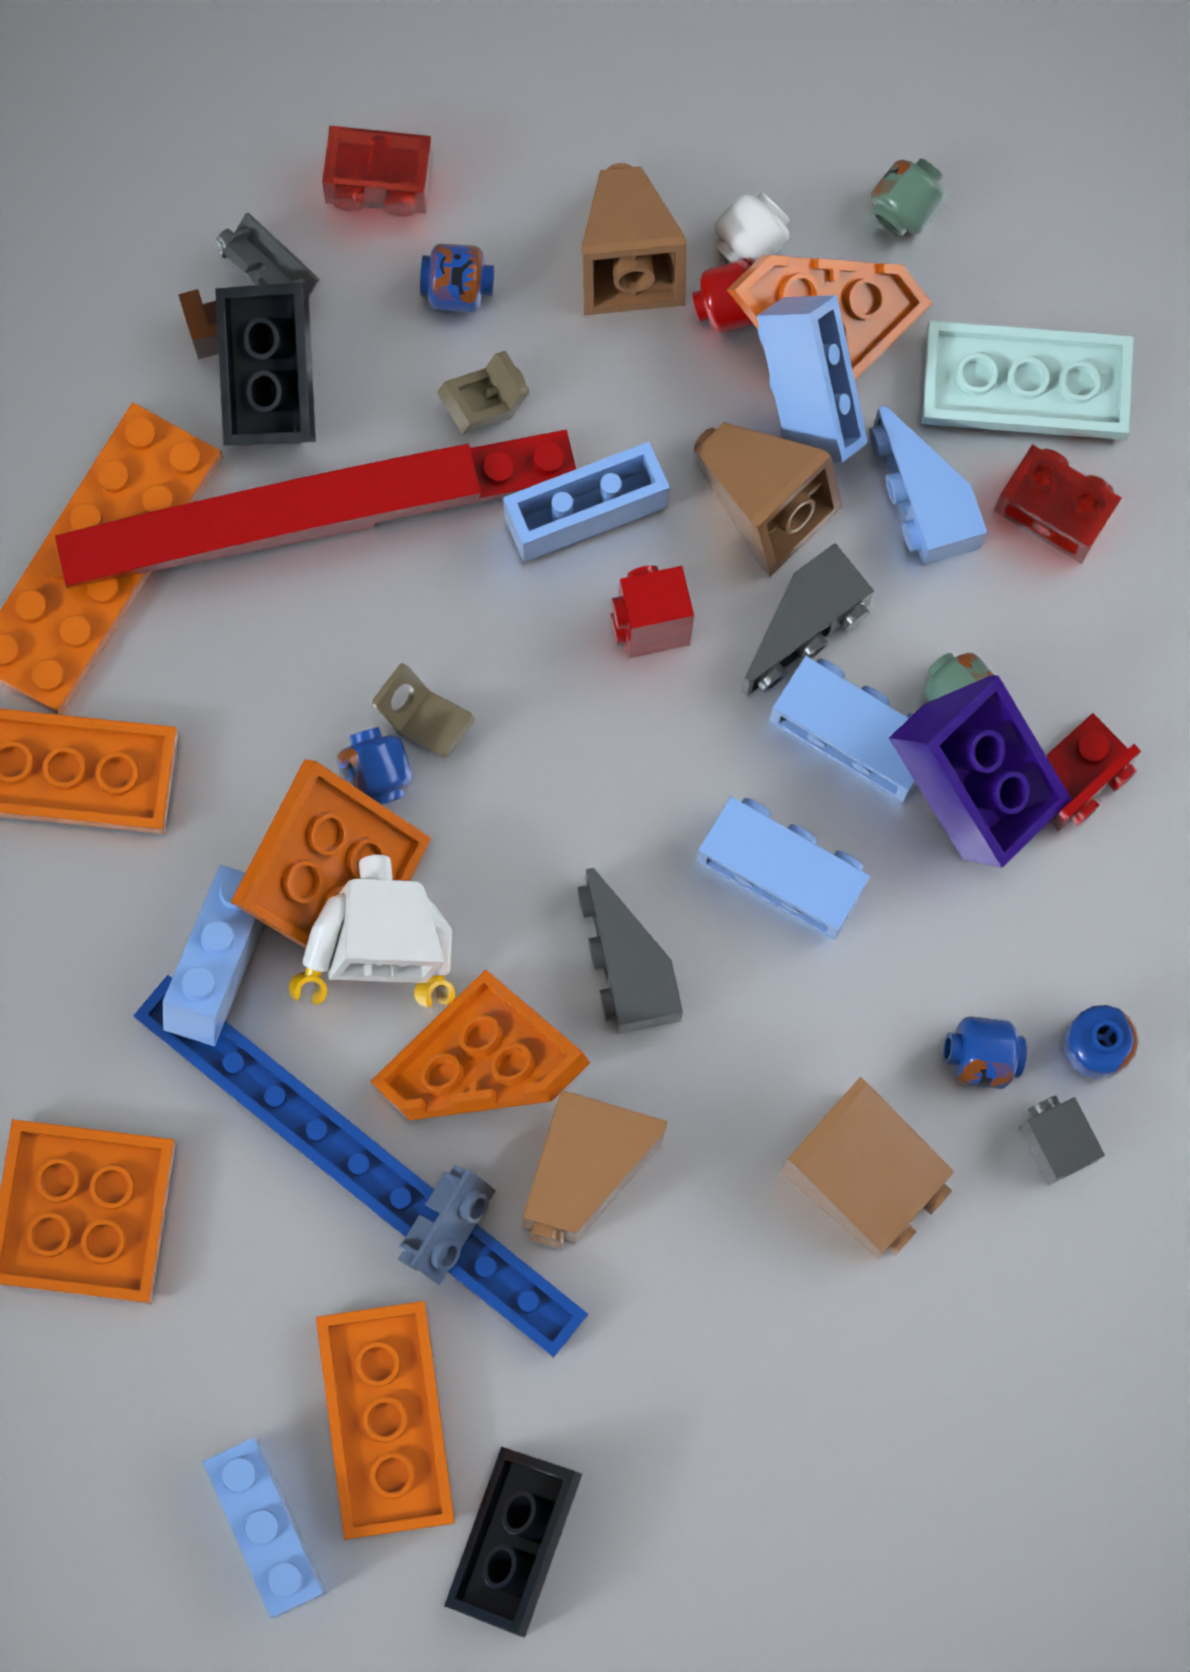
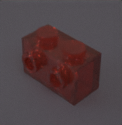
[322,125,433,217]
[993,444,1122,564]

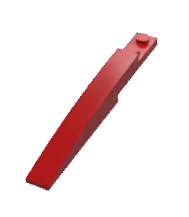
[55,429,576,588]

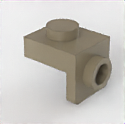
[437,351,529,435]

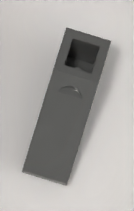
[742,543,874,696]
[577,868,683,1034]

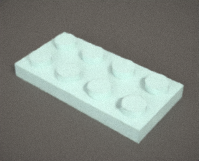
[921,320,1134,440]

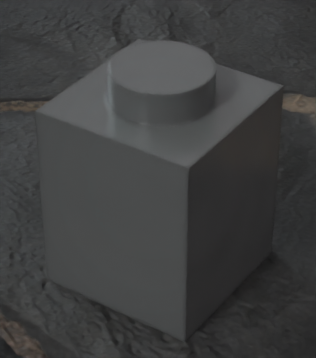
[1019,1095,1105,1185]

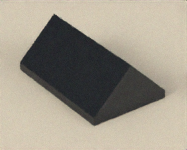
[215,282,316,446]
[444,1446,583,1638]

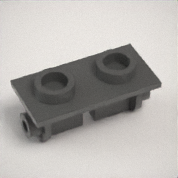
[215,212,320,298]

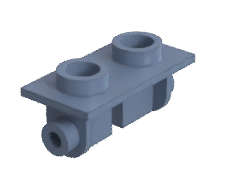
[398,1165,496,1285]

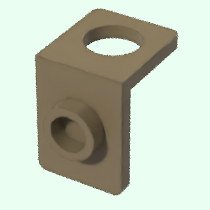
[372,663,475,758]

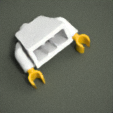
[289,855,456,1008]

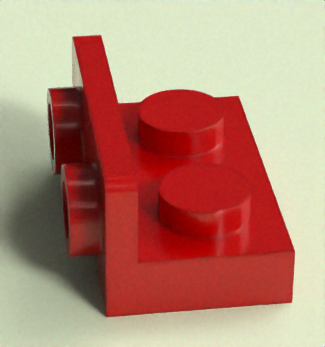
[1046,713,1142,832]

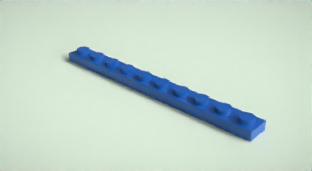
[133,975,588,1358]

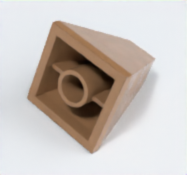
[581,163,686,315]
[694,422,842,577]

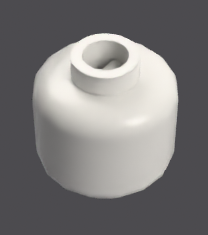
[715,192,790,266]

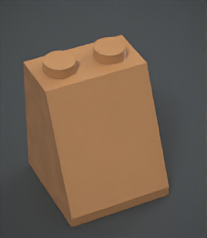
[780,1077,954,1259]
[523,1090,668,1249]

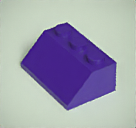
[889,675,1072,868]

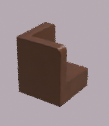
[178,289,219,360]

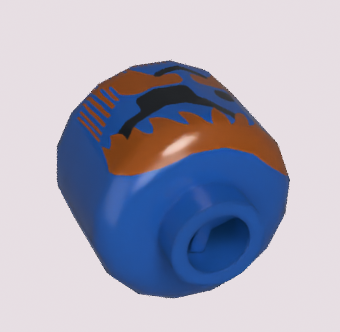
[420,243,494,313]
[337,727,413,805]
[1063,1005,1139,1079]
[943,1016,1027,1089]

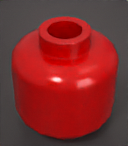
[692,259,754,334]

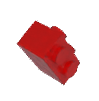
[610,565,694,658]

